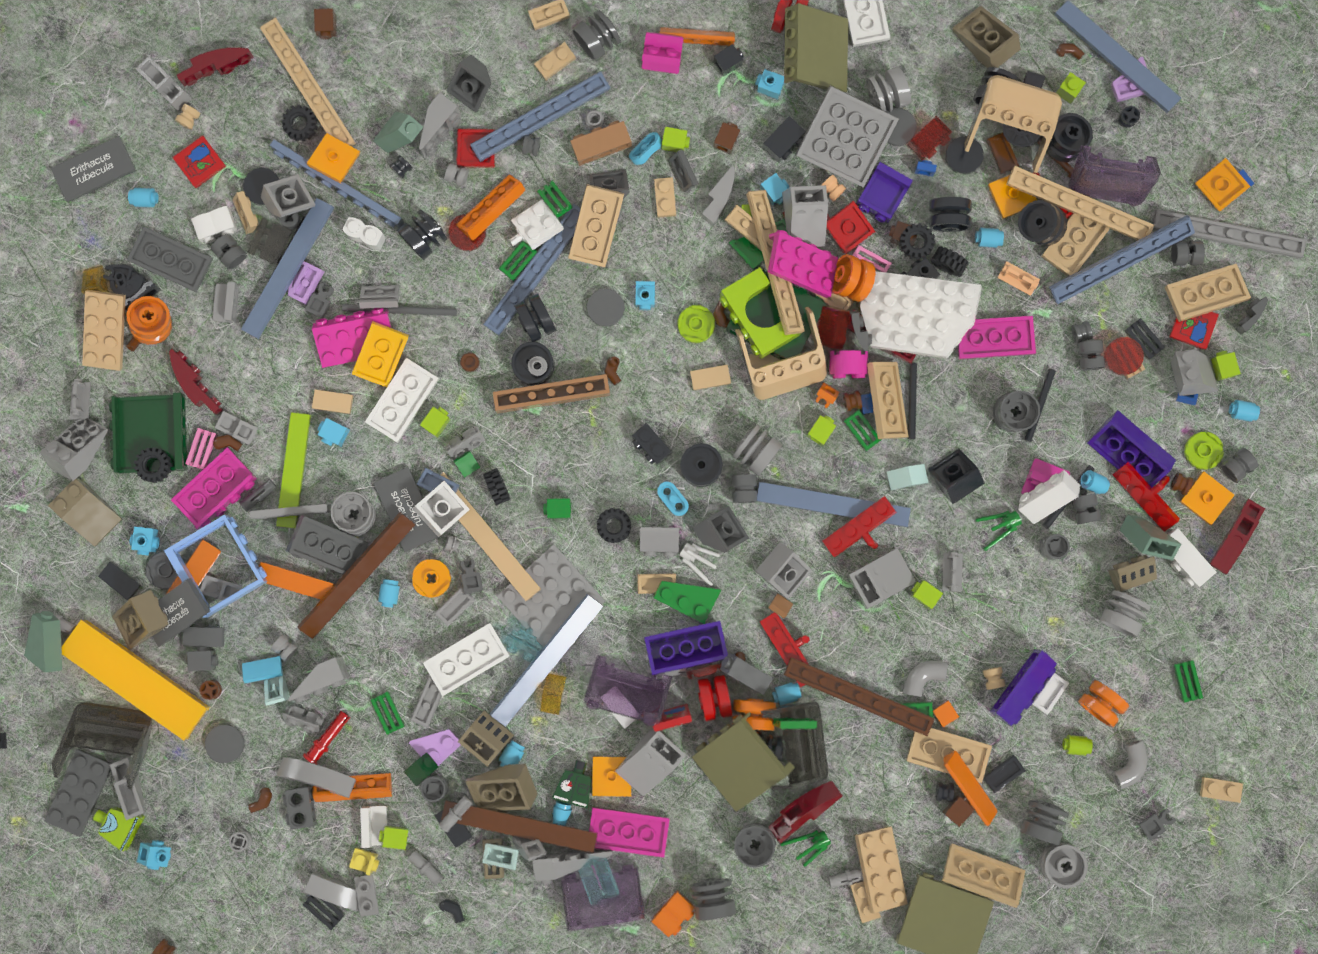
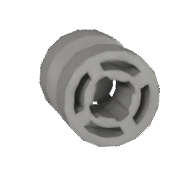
[444,163,469,187]
[270,635,298,662]
[229,830,253,852]

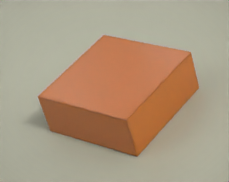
[933,700,959,727]

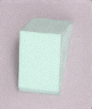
[887,464,928,491]
[264,673,290,706]
[482,843,519,870]

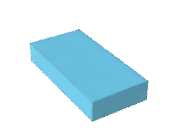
[242,656,283,683]

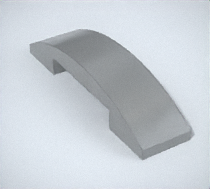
[276,757,356,798]

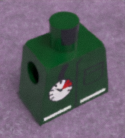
[552,760,592,809]

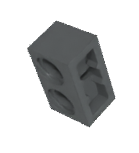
[283,786,317,830]

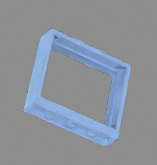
[164,515,267,618]

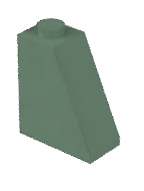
[373,111,423,153]
[1119,514,1181,561]
[24,611,62,673]

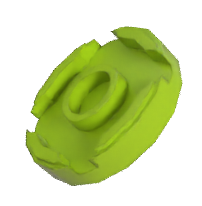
[678,305,715,343]
[1184,432,1224,470]

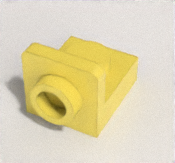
[349,847,380,875]

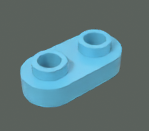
[629,132,663,165]
[657,482,689,516]

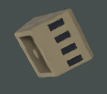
[1108,554,1157,592]
[458,710,514,767]

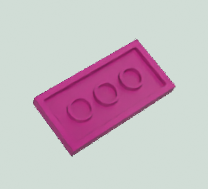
[957,316,1036,360]
[589,807,670,858]

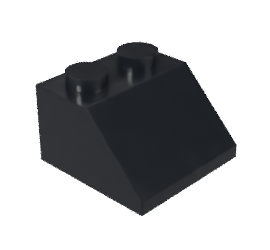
[928,449,985,504]

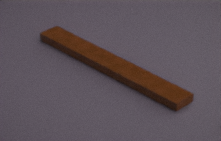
[297,512,415,639]
[783,657,935,737]
[441,800,598,853]

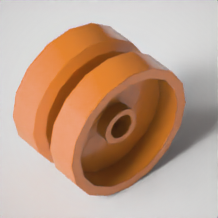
[832,254,876,302]
[126,296,172,345]
[1078,680,1130,728]
[732,698,776,730]

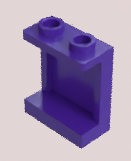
[856,162,913,223]

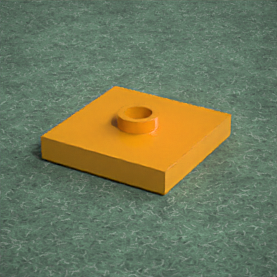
[307,133,360,184]
[1195,158,1251,212]
[988,175,1037,219]
[1179,471,1234,525]
[592,756,631,796]

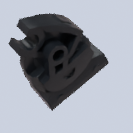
[103,264,161,310]

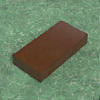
[986,133,1019,174]

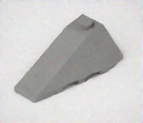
[532,850,613,884]

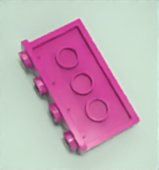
[768,230,838,298]
[312,308,392,368]
[171,447,257,530]

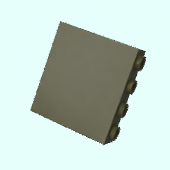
[784,3,848,93]
[692,712,795,812]
[895,872,994,954]

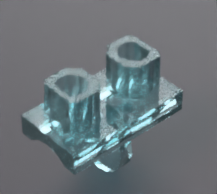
[505,627,543,662]

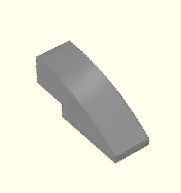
[136,56,192,111]
[702,165,735,227]
[110,758,145,820]
[304,872,360,912]

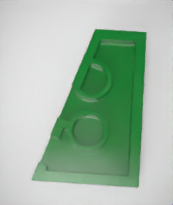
[728,219,787,271]
[652,581,721,624]

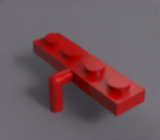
[1112,462,1180,532]
[823,496,897,557]
[759,612,810,688]

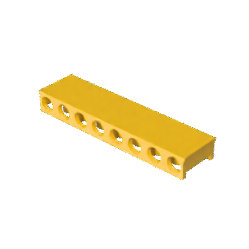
[61,620,210,741]

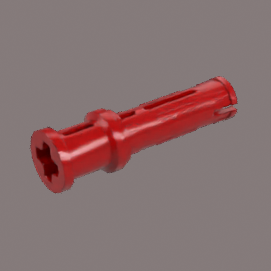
[303,710,351,765]

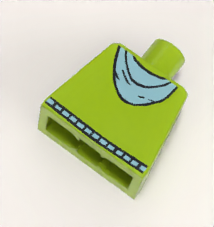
[93,807,145,852]

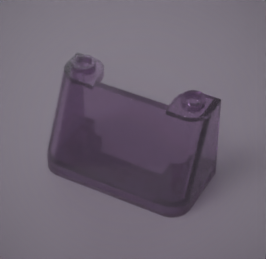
[1068,145,1161,206]
[584,655,672,726]
[561,864,645,931]

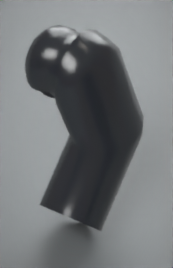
[439,899,465,923]

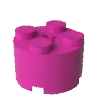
[829,351,868,379]

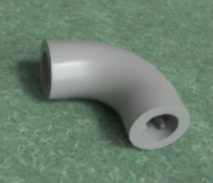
[903,661,948,697]
[1112,740,1148,790]

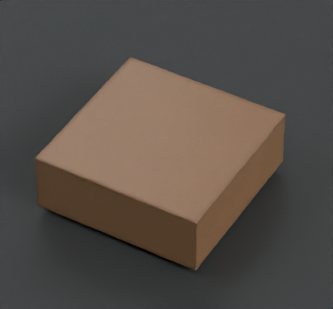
[768,593,793,618]

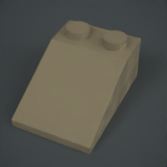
[952,6,1021,68]
[48,478,122,547]
[112,590,169,650]
[465,764,538,811]

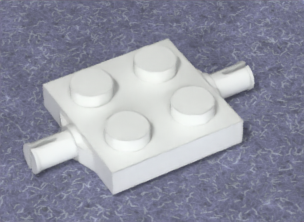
[509,200,565,250]

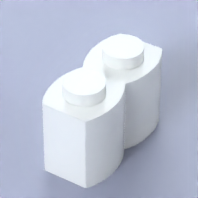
[191,206,238,244]
[342,217,386,250]

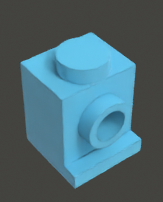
[635,281,655,310]

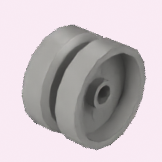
[1039,842,1088,889]

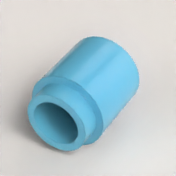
[128,188,159,207]
[975,227,1004,248]
[1229,400,1260,422]
[1081,470,1110,494]
[378,579,400,608]
[772,682,802,706]
[498,740,525,767]

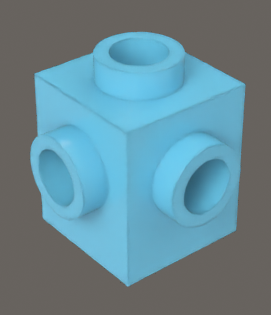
[130,527,160,556]
[137,840,171,870]

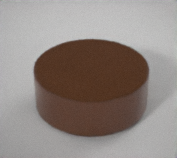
[460,353,480,372]

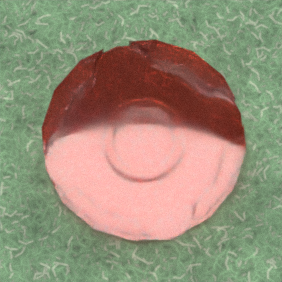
[449,213,487,251]
[1104,337,1144,375]
[685,662,722,680]

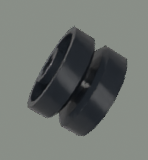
[1047,113,1093,162]
[929,197,972,232]
[1018,200,1068,246]
[514,293,557,342]
[511,342,555,386]
[680,443,723,488]

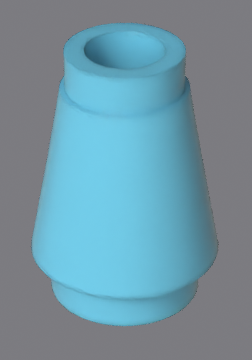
[553,801,572,826]

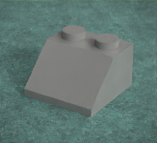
[261,174,315,218]
[1171,350,1218,396]
[640,527,679,556]
[756,542,813,599]

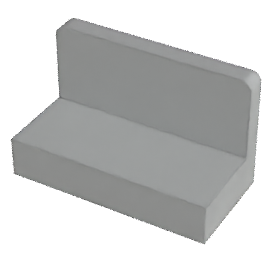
[212,282,239,323]

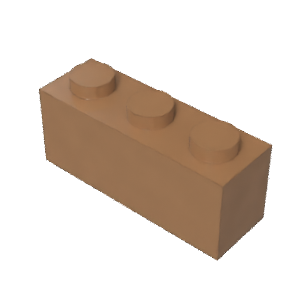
[570,121,632,166]

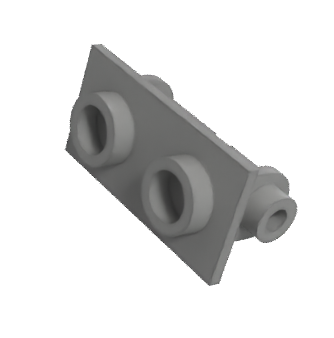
[70,379,91,420]
[444,426,485,460]
[942,553,963,592]
[282,705,324,734]
[354,875,379,917]

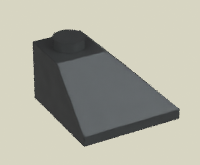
[446,55,491,113]
[589,170,630,199]
[693,506,749,553]

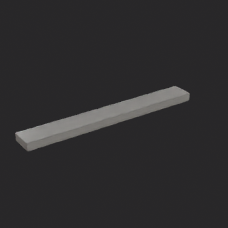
[1153,209,1306,259]

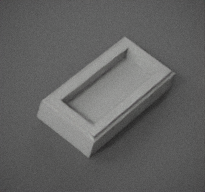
[435,587,476,627]

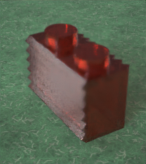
[908,116,952,160]
[818,306,850,349]

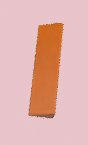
[660,27,735,46]
[456,174,525,240]
[165,539,221,595]
[257,562,335,600]
[944,751,997,826]
[313,773,392,802]

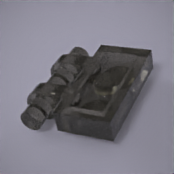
[247,218,293,265]

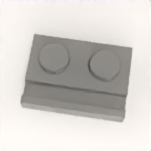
[359,285,400,309]

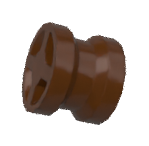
[843,390,862,412]
[1170,472,1193,495]
[199,680,222,700]
[152,938,177,954]

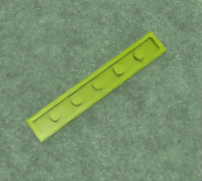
[276,413,311,528]

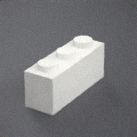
[1018,470,1080,524]
[1168,528,1216,588]

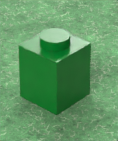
[543,498,571,519]

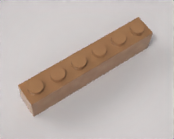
[493,374,610,414]

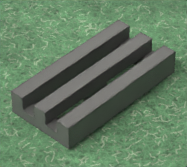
[669,150,699,193]

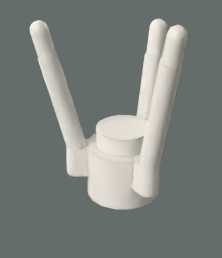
[679,543,720,586]

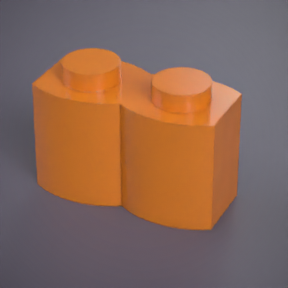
[651,890,695,937]

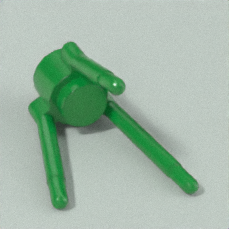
[975,511,1022,551]
[780,830,831,867]

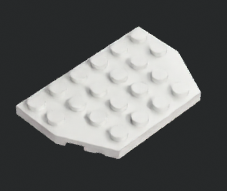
[860,271,982,358]

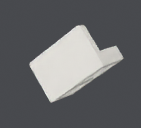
[360,806,387,848]

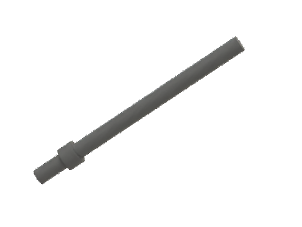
[342,303,457,316]

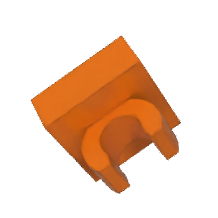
[816,383,840,408]

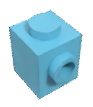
[755,69,784,99]
[760,173,789,206]
[317,418,350,447]

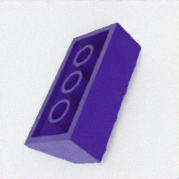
[1087,410,1176,487]
[644,621,728,675]
[989,650,1057,726]

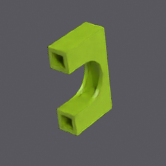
[719,268,801,359]

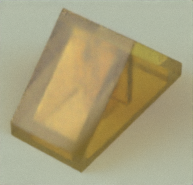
[81,265,109,295]
[540,673,567,715]

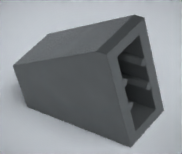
[719,653,773,695]

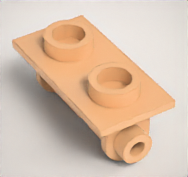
[997,261,1040,296]

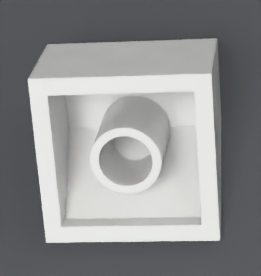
[413,481,470,537]

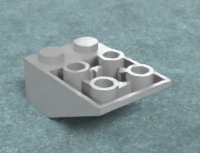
[419,92,462,159]
[782,185,828,247]
[40,418,108,481]
[847,548,916,609]
[288,657,350,703]
[615,727,686,796]

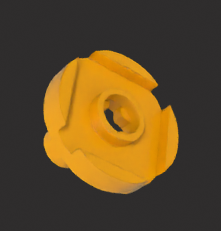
[412,559,451,598]

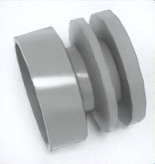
[866,66,912,112]
[733,425,783,476]
[331,492,376,536]
[1099,590,1151,637]

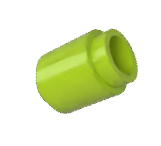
[1062,735,1093,756]

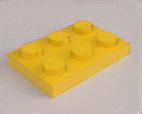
[352,321,409,387]

